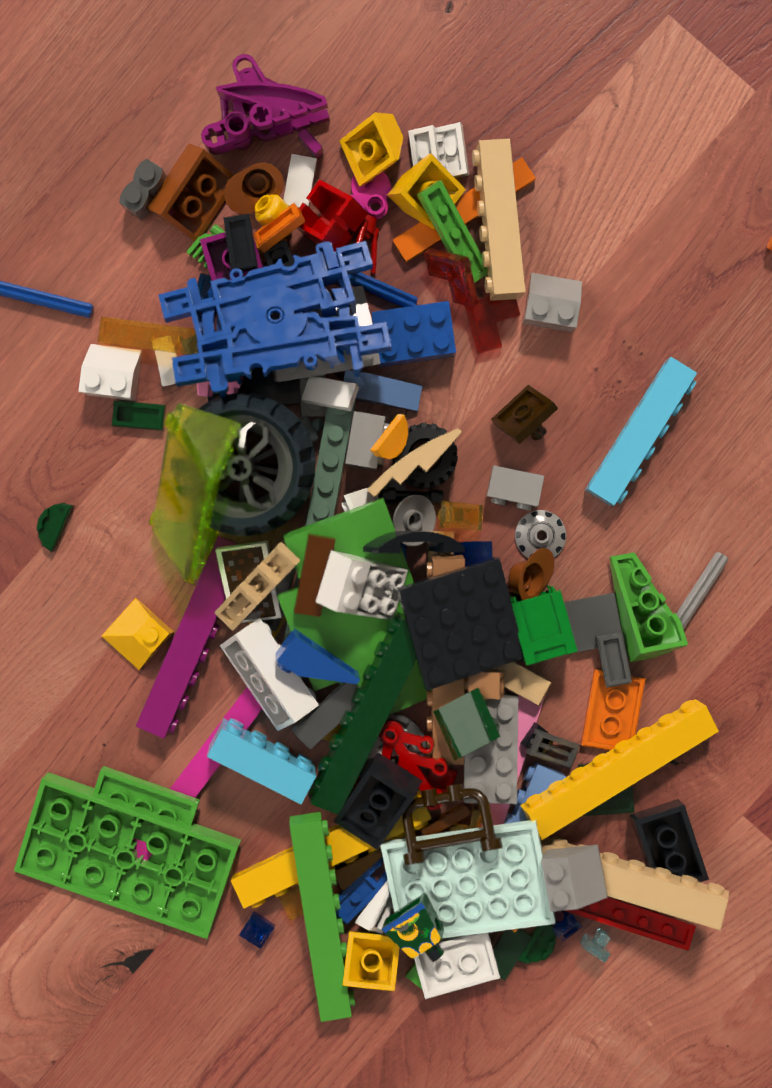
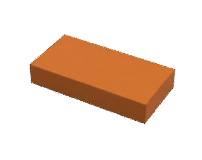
[254,203,305,253]

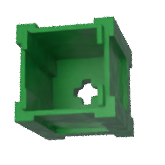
[510,585,578,666]

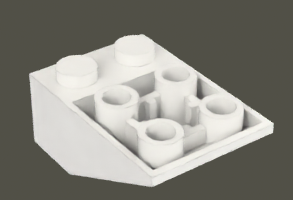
[316,551,408,620]

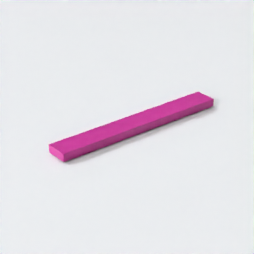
[134,687,262,861]

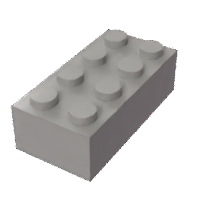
[463,695,518,804]

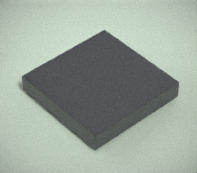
[564,592,622,653]

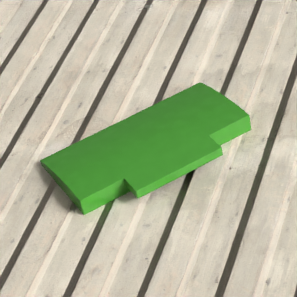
[277,498,431,715]
[14,766,241,939]

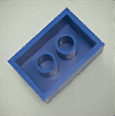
[372,301,456,368]

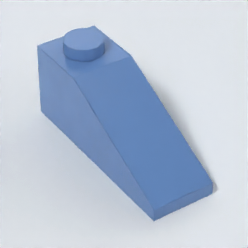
[344,370,422,412]

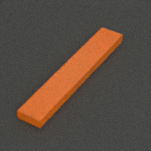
[392,157,536,263]

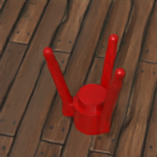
[345,215,380,275]

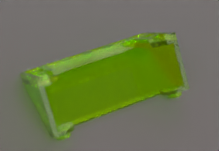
[149,403,241,585]

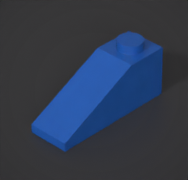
[276,628,360,684]

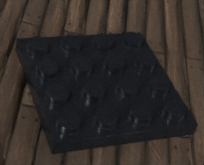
[397,556,524,691]

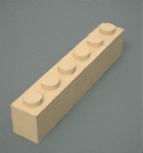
[472,139,525,301]

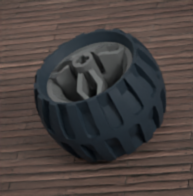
[172,393,316,536]

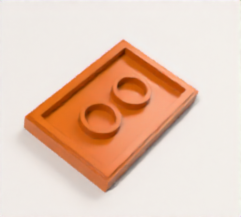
[580,669,646,750]

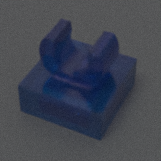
[239,911,275,949]
[552,911,583,942]

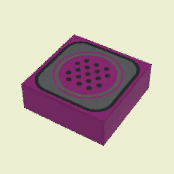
[298,128,323,160]

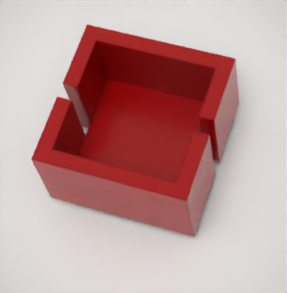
[296,179,368,252]

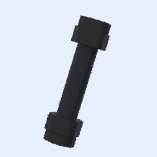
[380,487,444,506]

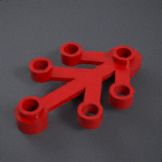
[379,721,449,810]

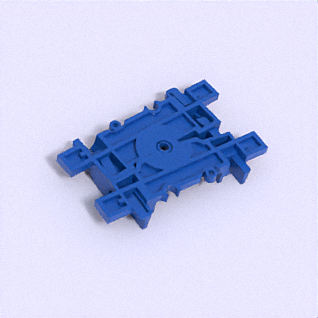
[158,241,391,399]

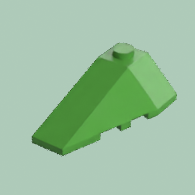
[609,553,688,663]

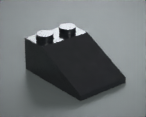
[333,753,422,850]

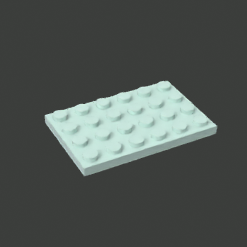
[380,820,556,938]

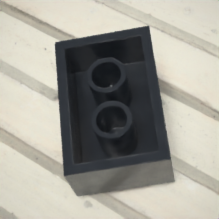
[629,799,709,882]

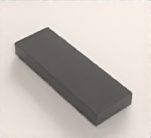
[292,682,360,749]

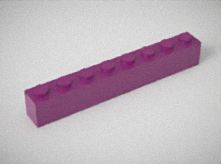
[136,536,239,739]

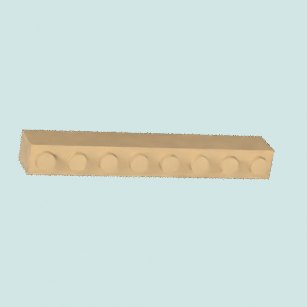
[540,837,729,930]

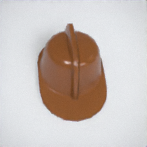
[224,162,284,214]
[507,548,554,600]

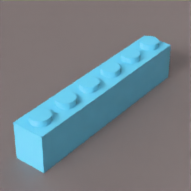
[585,357,697,506]

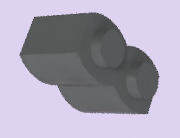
[119,159,167,220]

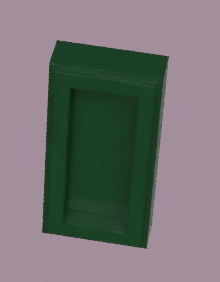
[111,400,166,431]

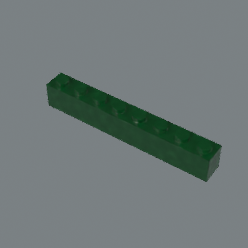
[307,612,416,815]

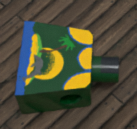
[382,893,444,962]

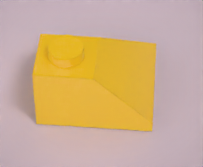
[339,113,403,187]
[387,153,466,229]
[102,598,174,670]
[342,931,400,991]

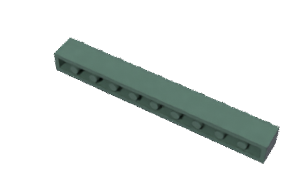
[284,398,357,641]

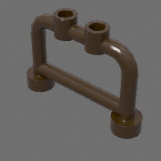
[402,784,503,865]

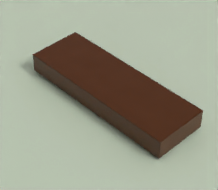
[294,534,335,617]

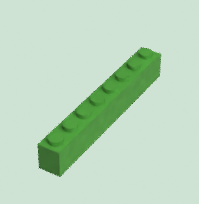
[290,812,356,1022]

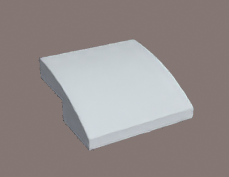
[408,122,469,178]

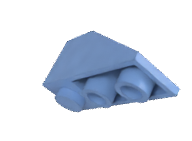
[504,761,566,824]

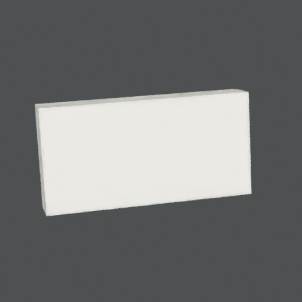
[283,154,317,207]
[301,376,359,411]

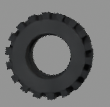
[393,422,458,489]

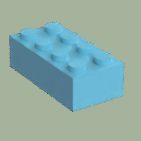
[207,718,316,804]

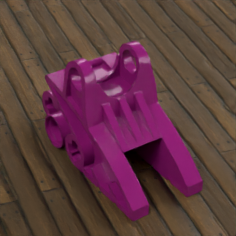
[201,54,330,155]

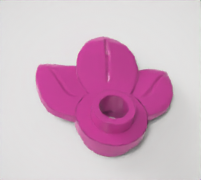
[350,172,391,220]

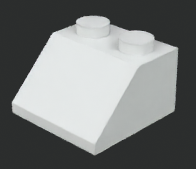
[78,344,142,401]

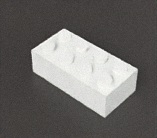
[220,618,319,731]

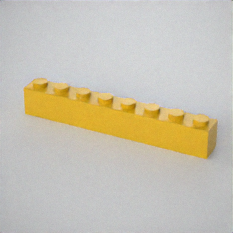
[520,699,719,840]
[230,789,432,908]

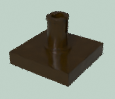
[491,385,558,444]

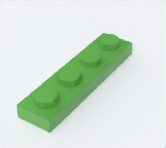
[417,180,487,286]

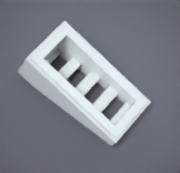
[355,880,394,934]

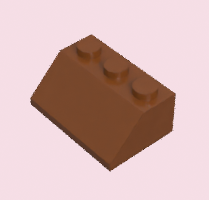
[147,143,234,242]

